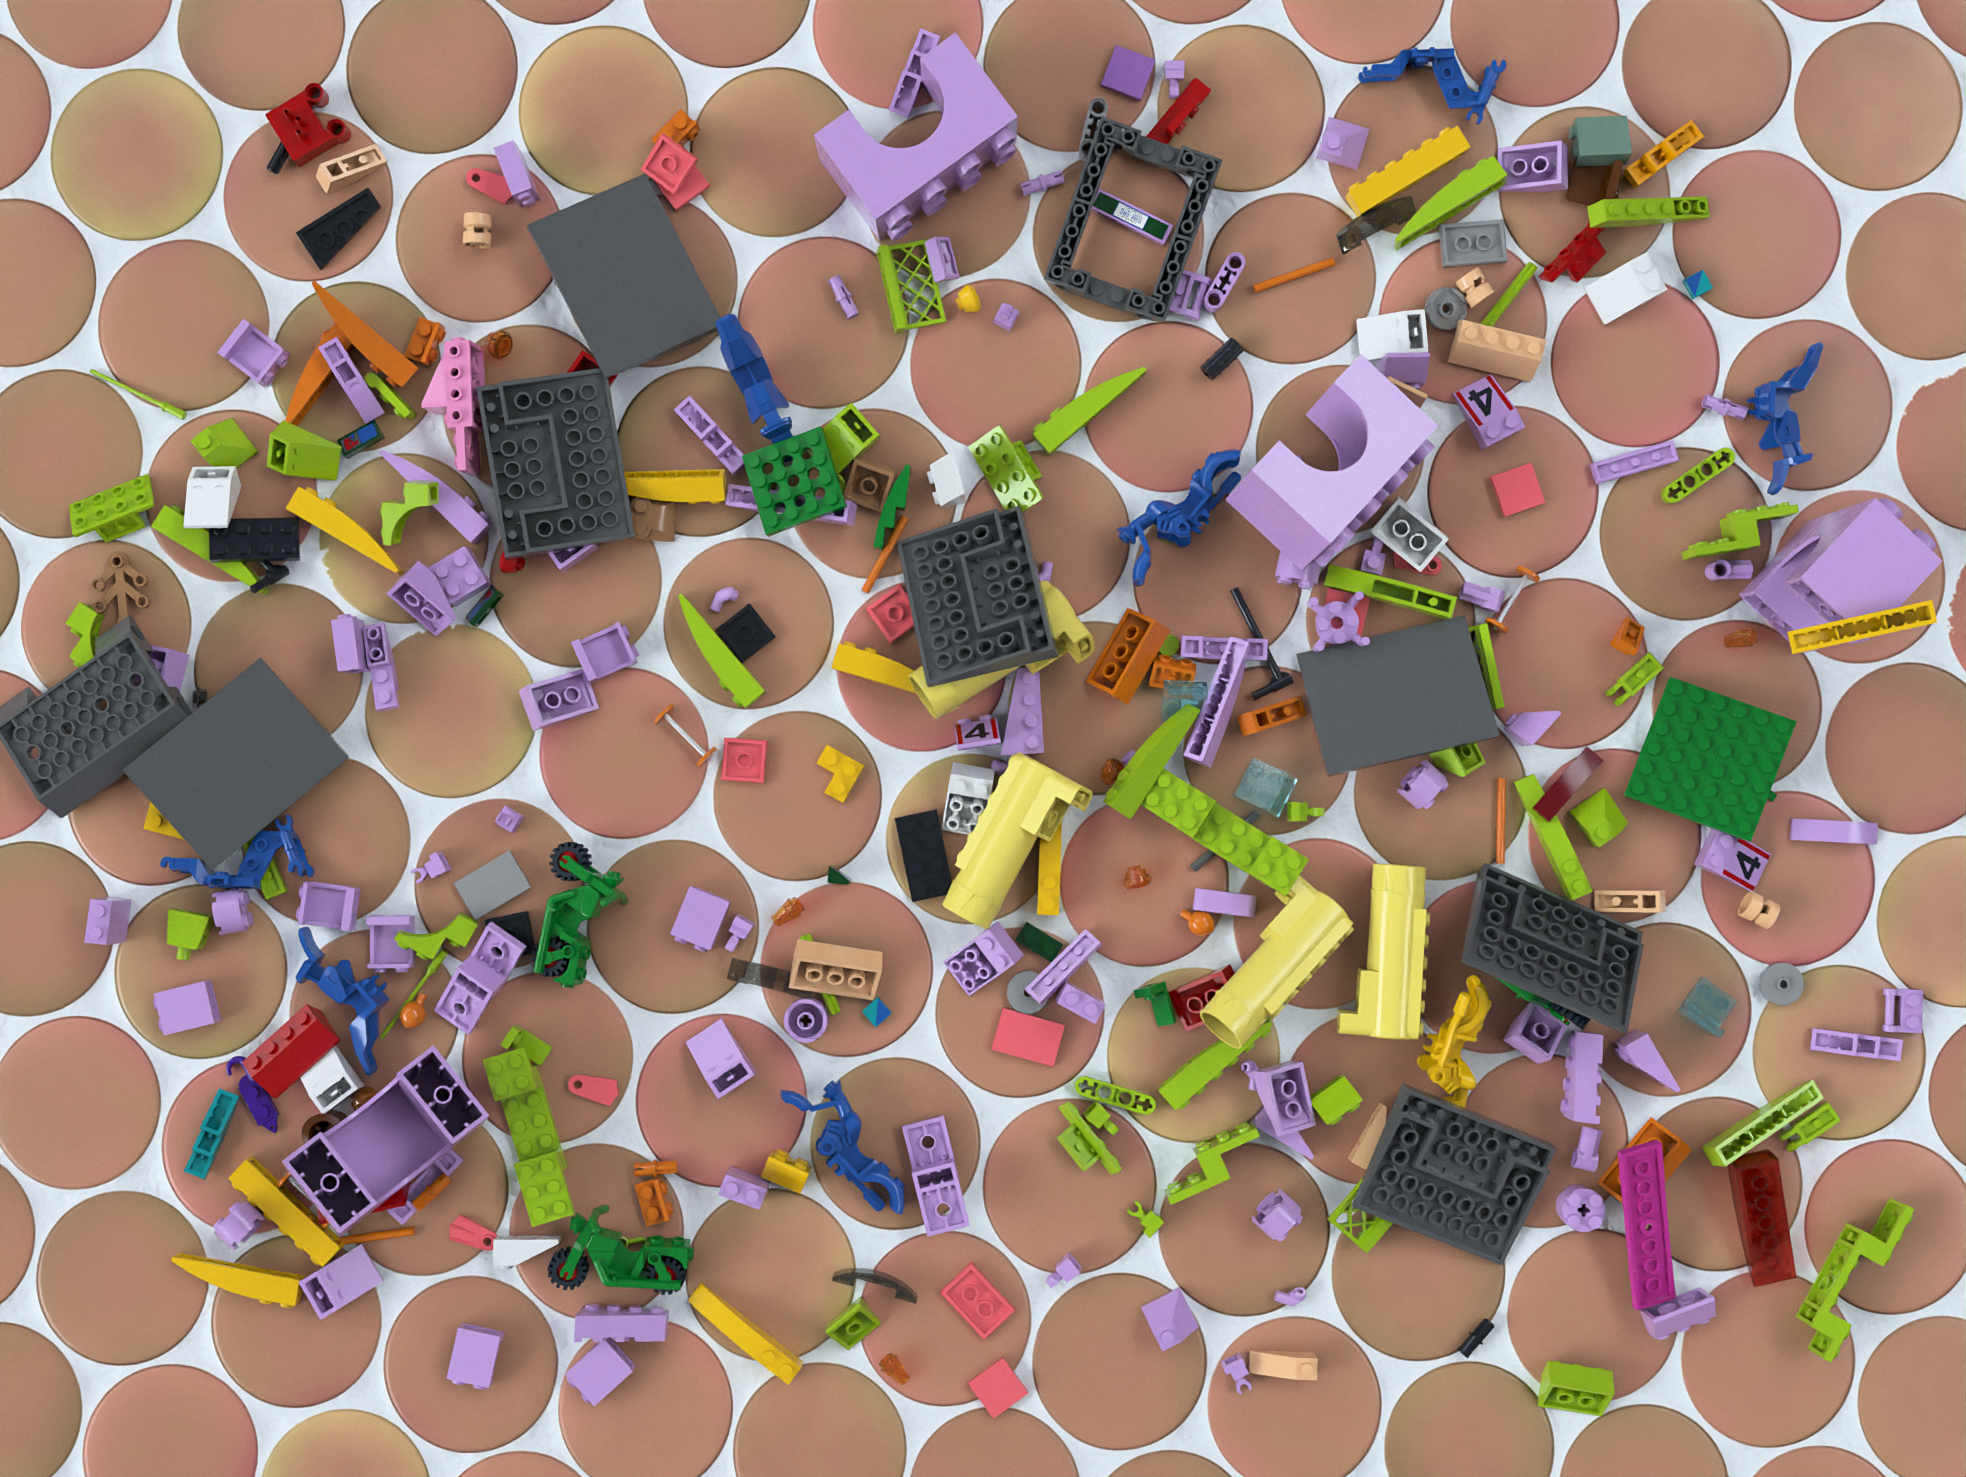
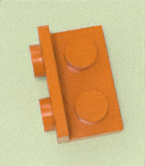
[651,109,700,147]
[404,317,446,367]
[1148,654,1196,695]
[634,1176,674,1226]

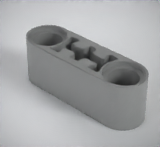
[1078,97,1108,163]

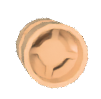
[463,212,492,249]
[1455,267,1495,308]
[1738,891,1780,929]

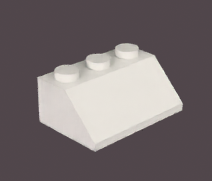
[1370,496,1449,572]

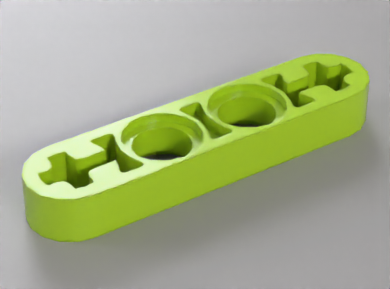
[1661,447,1735,504]
[1074,1076,1156,1115]

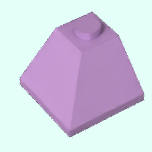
[1316,117,1369,170]
[1504,711,1562,746]
[1141,1287,1199,1351]

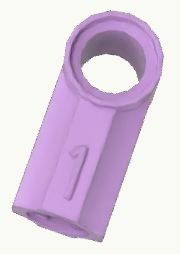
[1705,560,1753,581]
[1459,581,1505,613]
[1571,1126,1602,1172]

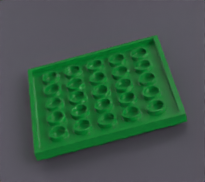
[1624,677,1797,842]

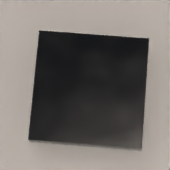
[716,603,776,663]
[485,911,536,956]

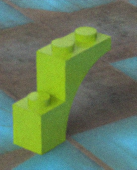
[380,480,439,546]
[65,602,106,668]
[394,912,479,960]

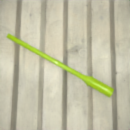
[90,369,187,420]
[380,949,448,1039]

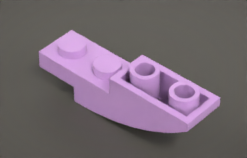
[318,337,385,424]
[362,623,399,712]

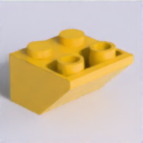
[761,1149,812,1194]

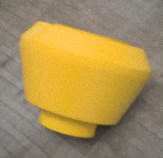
[955,284,981,313]

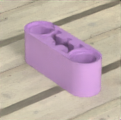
[1203,252,1245,313]
[1193,888,1257,917]

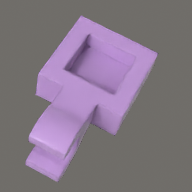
[1359,536,1386,575]

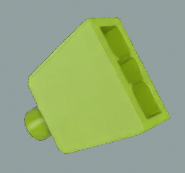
[167,908,214,961]

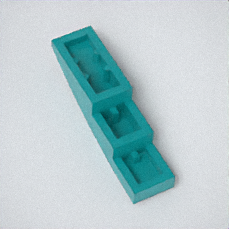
[184,1088,240,1180]

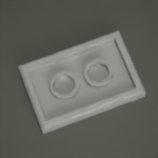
[1439,219,1507,268]
[454,850,532,920]

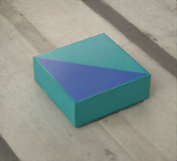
[1682,270,1713,299]
[862,997,892,1027]

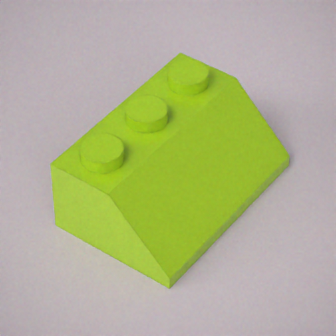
[1538,1361,1615,1416]

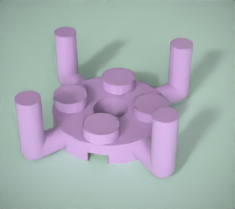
[1307,591,1370,653]

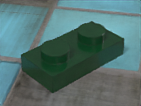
[1015,922,1063,962]

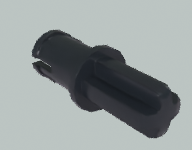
[1457,1318,1494,1358]

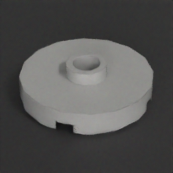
[1425,287,1467,330]
[1759,962,1804,1005]
[1007,971,1049,1014]

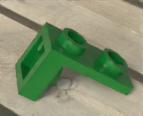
[1133,981,1176,1026]

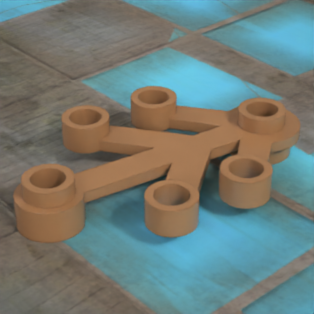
[91,551,151,624]

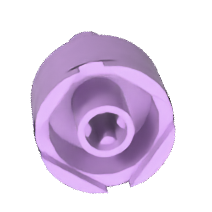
[1275,551,1321,590]
[1397,760,1449,809]
[212,888,254,935]
[784,997,829,1043]
[1556,1184,1606,1232]
[1252,1189,1303,1242]
[213,1200,266,1251]

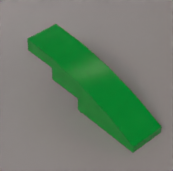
[873,465,911,550]

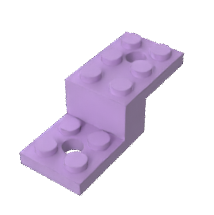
[434,922,527,1035]
[902,1115,970,1237]

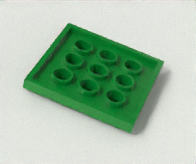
[742,426,847,537]

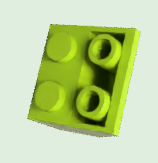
[1310,1074,1363,1125]

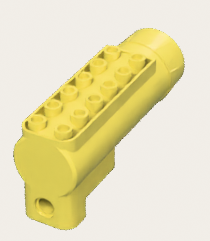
[908,581,1095,720]
[942,752,1093,929]
[1337,863,1430,1039]
[1200,875,1354,1049]

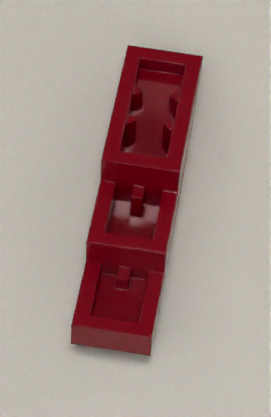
[1532,747,1604,823]

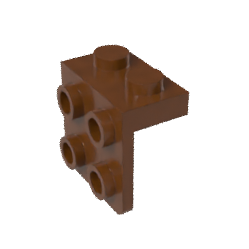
[1566,160,1624,206]

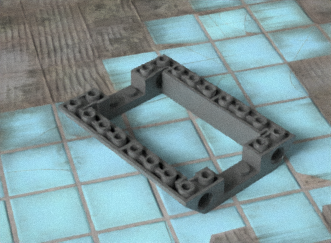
[1044,116,1222,323]

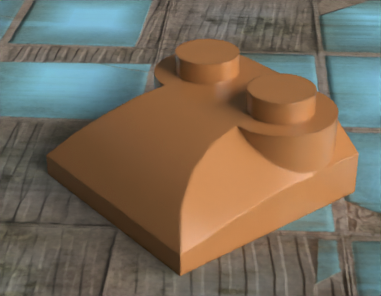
[844,457,896,513]
[630,497,676,542]

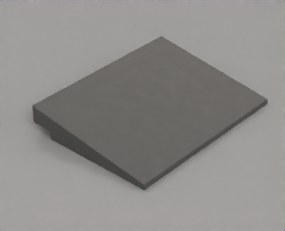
[527,174,720,379]
[476,368,635,560]
[897,506,1059,688]
[1296,615,1500,777]
[123,657,349,870]
[1461,863,1644,1034]
[1352,1083,1557,1265]

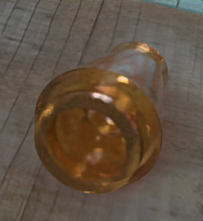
[1723,626,1758,648]
[771,897,804,927]
[879,1353,910,1386]

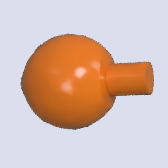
[1180,909,1215,936]
[400,993,427,1028]

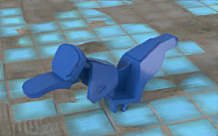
[715,314,793,462]
[1747,342,1824,495]
[296,926,390,1076]

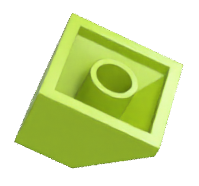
[190,418,258,469]
[1429,743,1486,777]
[1568,788,1629,847]

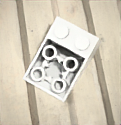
[1356,309,1428,361]
[183,466,242,529]
[941,762,995,835]
[300,1046,365,1113]

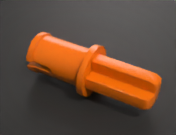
[634,1160,678,1177]
[412,1172,453,1211]

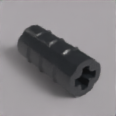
[1200,338,1244,381]

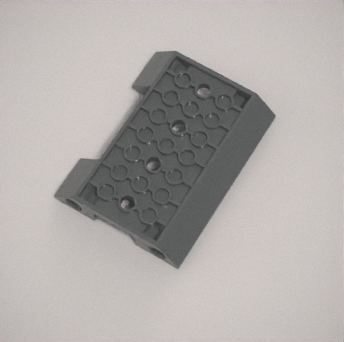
[0,615,193,818]

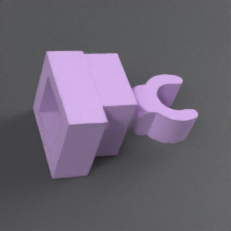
[1164,61,1185,98]
[993,303,1020,332]
[495,805,525,833]
[411,851,452,883]
[725,914,755,952]
[1045,1252,1082,1288]
[1220,1352,1252,1395]

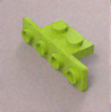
[1056,1101,1122,1175]

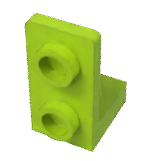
[500,1024,552,1065]

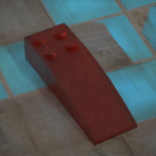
[1727,1149,1797,1287]

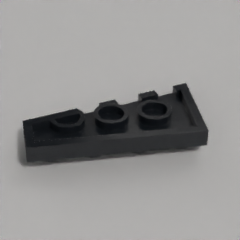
[296,188,381,270]

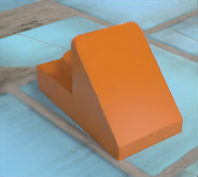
[1610,616,1645,656]

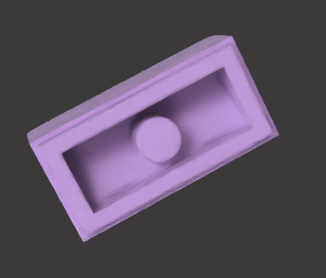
[925,237,959,282]

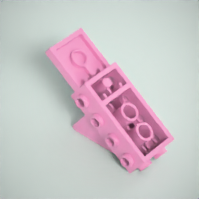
[421,337,485,476]

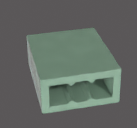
[1569,116,1632,167]

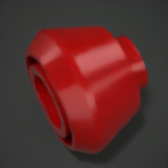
[499,551,526,573]

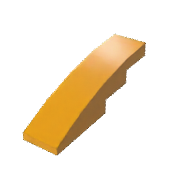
[1624,120,1704,189]

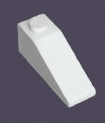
[493,1235,562,1269]

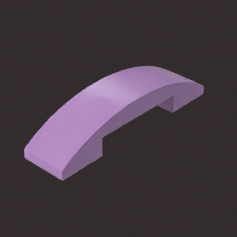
[1181,635,1268,661]
[1790,818,1878,844]
[387,1149,463,1225]

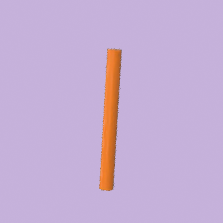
[1252,257,1335,293]
[861,515,909,594]
[1496,778,1506,864]
[334,1227,415,1245]

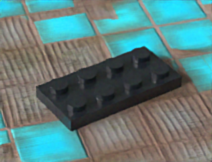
[209,517,300,563]
[895,809,952,902]

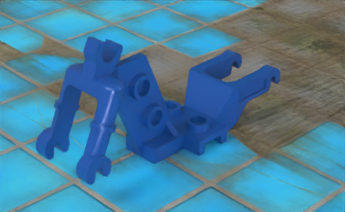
[1358,47,1506,125]
[160,815,315,890]

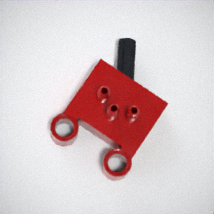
[265,83,351,174]

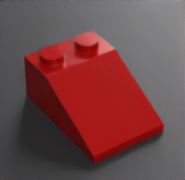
[1168,964,1235,1032]

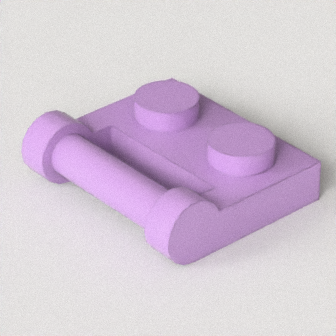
[1169,270,1212,321]
[1882,988,1923,1033]

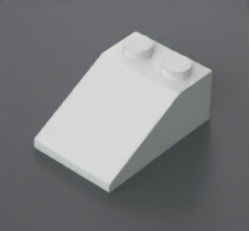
[1584,252,1668,325]
[927,452,966,509]

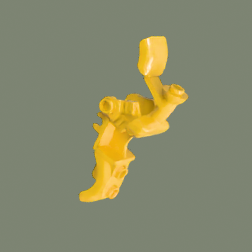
[1417,975,1492,1108]

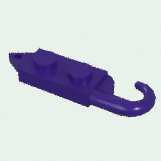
[226,1056,280,1133]

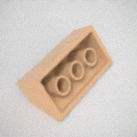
[1448,320,1547,382]
[789,939,882,1000]

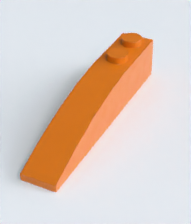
[312,281,418,388]
[285,322,356,426]

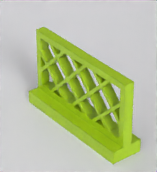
[876,239,946,334]
[1468,623,1505,710]
[1327,1178,1393,1253]

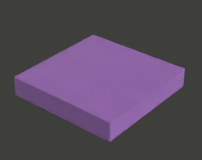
[1101,45,1156,101]

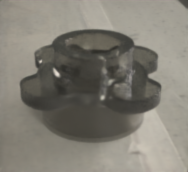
[192,687,207,708]

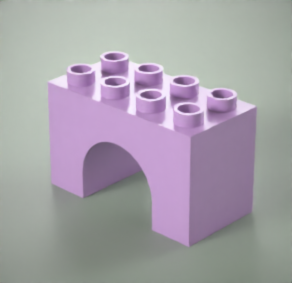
[814,32,1018,241]
[1225,354,1438,571]
[1739,498,1942,653]
[282,1045,489,1237]

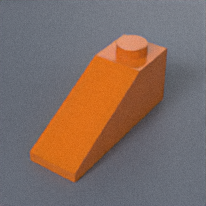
[1237,696,1307,736]

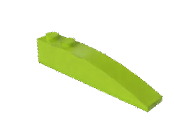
[1394,155,1508,251]
[1032,367,1147,456]
[151,505,269,595]
[678,594,766,709]
[1103,703,1201,819]
[1513,774,1593,900]
[1702,1080,1824,1167]

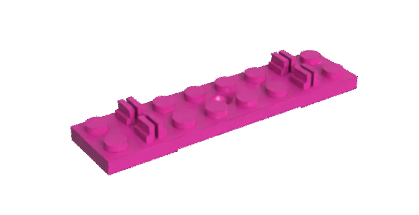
[1618,1140,1676,1310]

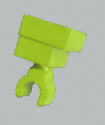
[1287,802,1324,821]
[1083,1100,1119,1136]
[1127,1200,1164,1238]

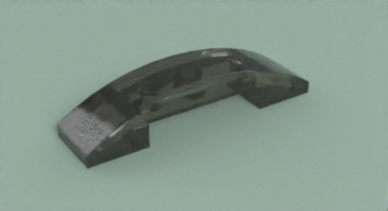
[1336,196,1417,255]
[727,958,813,998]
[832,1268,917,1304]

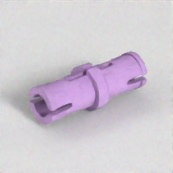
[1020,170,1065,196]
[828,275,859,319]
[1701,394,1748,420]

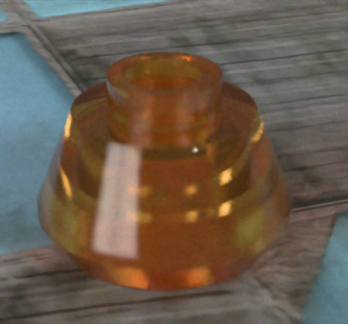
[485,330,513,359]
[1100,758,1124,786]
[1123,865,1152,889]
[351,1087,378,1111]

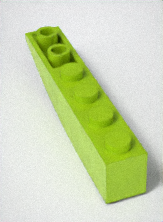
[1587,196,1710,228]
[1323,564,1457,620]
[1157,1020,1273,1111]

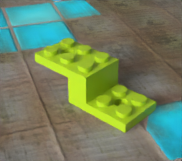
[1682,502,1799,560]
[1164,1122,1260,1205]

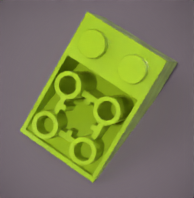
[806,403,880,475]
[266,420,342,481]

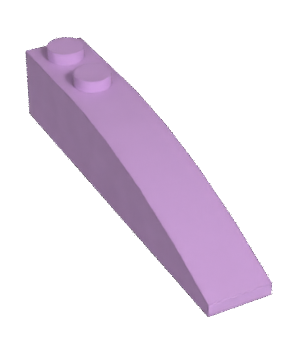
[379,450,493,545]
[725,484,857,526]
[1184,636,1250,768]

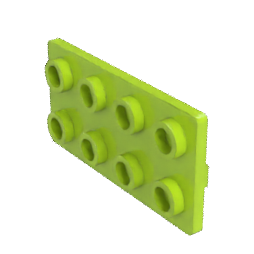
[968,425,1044,512]
[69,474,155,543]

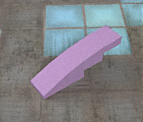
[889,28,941,118]
[674,395,745,476]
[1810,1028,1903,1061]

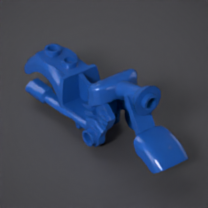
[1116,449,1241,587]
[780,1079,905,1215]

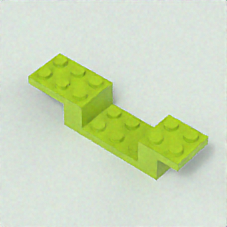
[1141,769,1309,897]
[482,1046,575,1227]
[1795,1198,1915,1363]

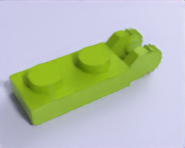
[365,372,417,420]
[1605,652,1664,706]
[1778,1101,1841,1152]

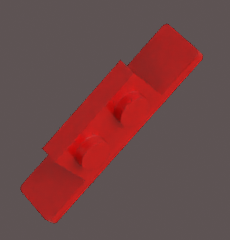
[1146,78,1211,144]
[1539,222,1607,283]

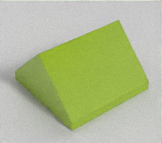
[825,1297,881,1350]

